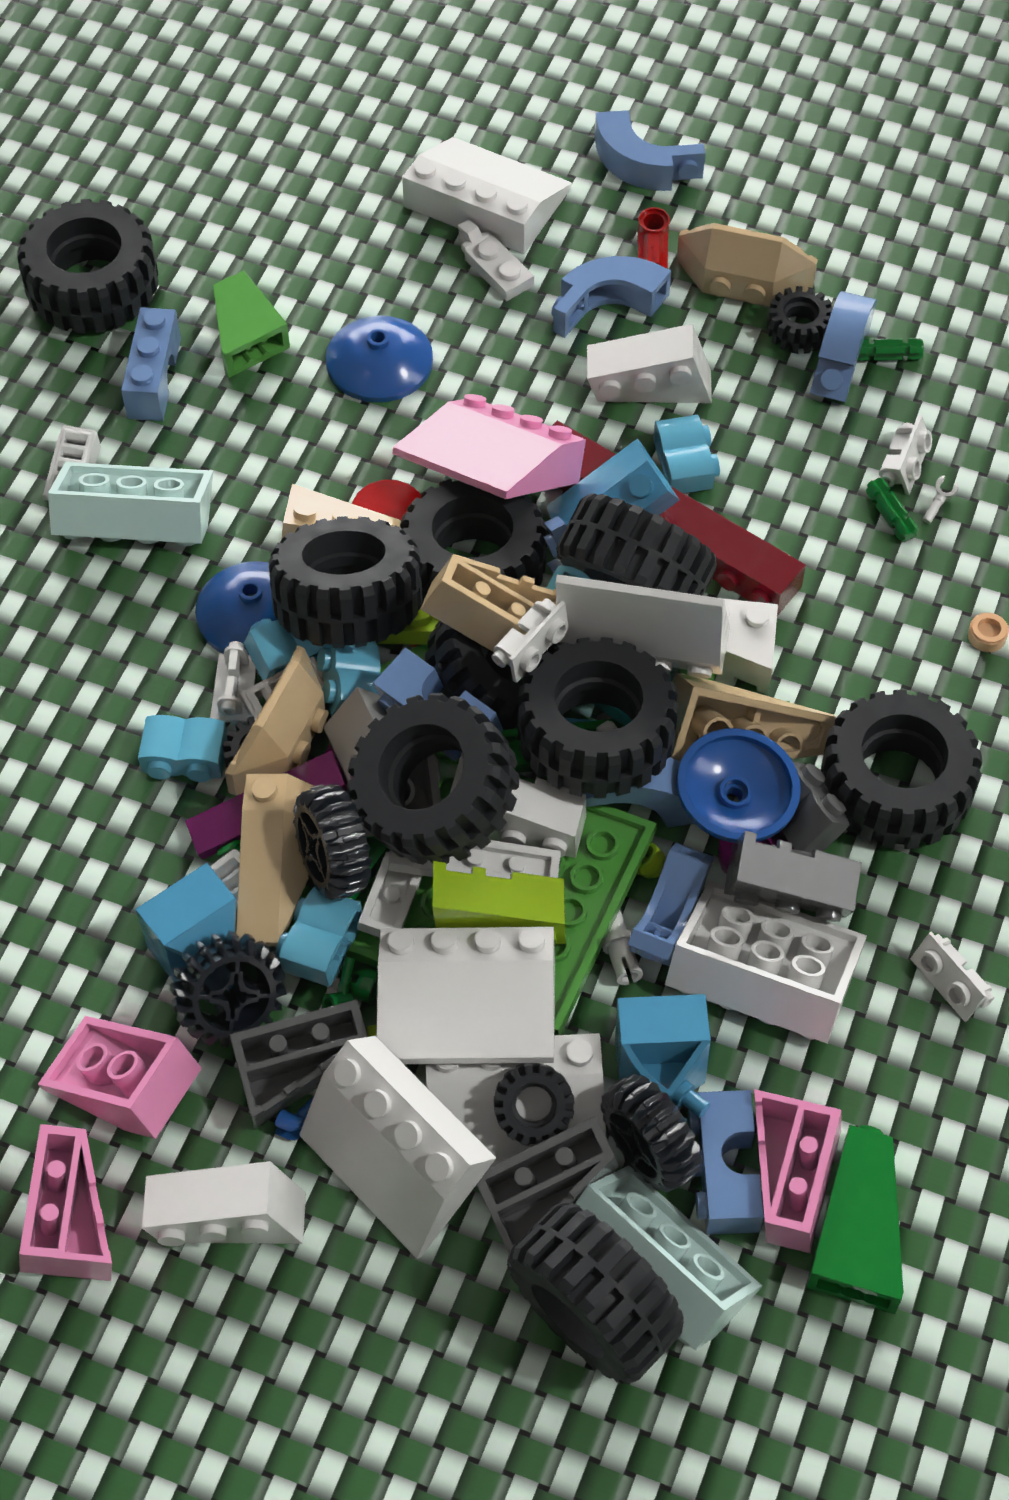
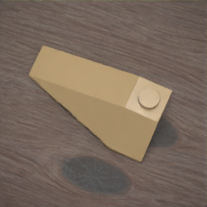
[671,673,836,761]
[236,774,314,947]

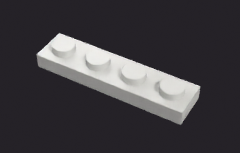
[388,840,561,879]

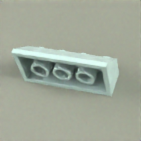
[48,462,213,546]
[575,1165,762,1350]

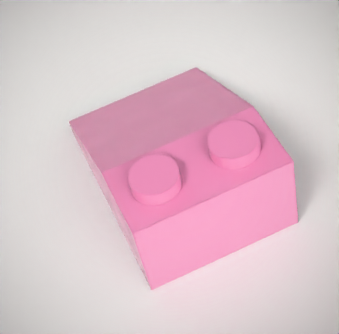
[38,1016,202,1139]

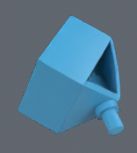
[136,863,237,992]
[615,994,711,1118]

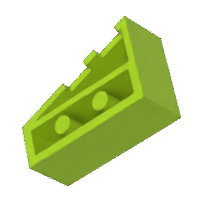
[432,861,566,945]

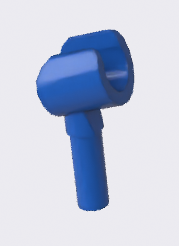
[275,1096,314,1140]

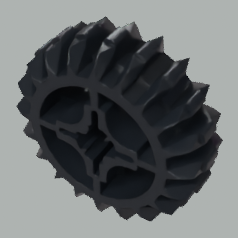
[293,784,372,900]
[169,931,287,1048]
[600,1074,702,1193]

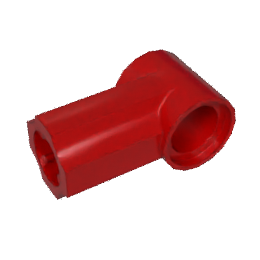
[637,207,670,269]

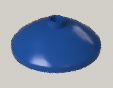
[326,316,433,403]
[195,561,277,655]
[676,728,801,843]

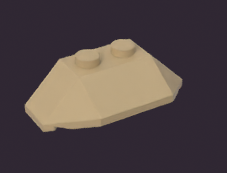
[677,223,818,307]
[225,645,329,796]

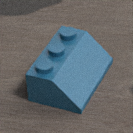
[546,439,680,527]

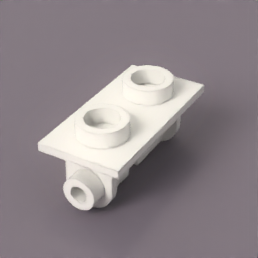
[879,415,932,495]
[492,598,568,683]
[210,641,257,723]
[910,932,995,1022]

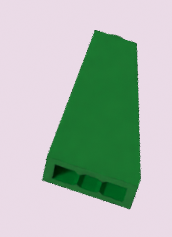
[806,1125,904,1315]

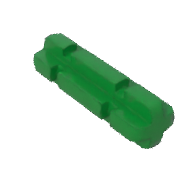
[857,338,924,361]
[866,478,918,542]

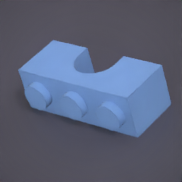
[121,307,181,421]
[373,647,503,761]
[688,1090,764,1235]

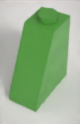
[213,270,290,378]

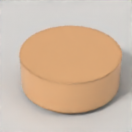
[968,613,1009,652]

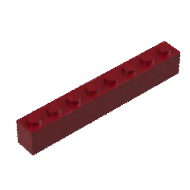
[552,420,806,616]

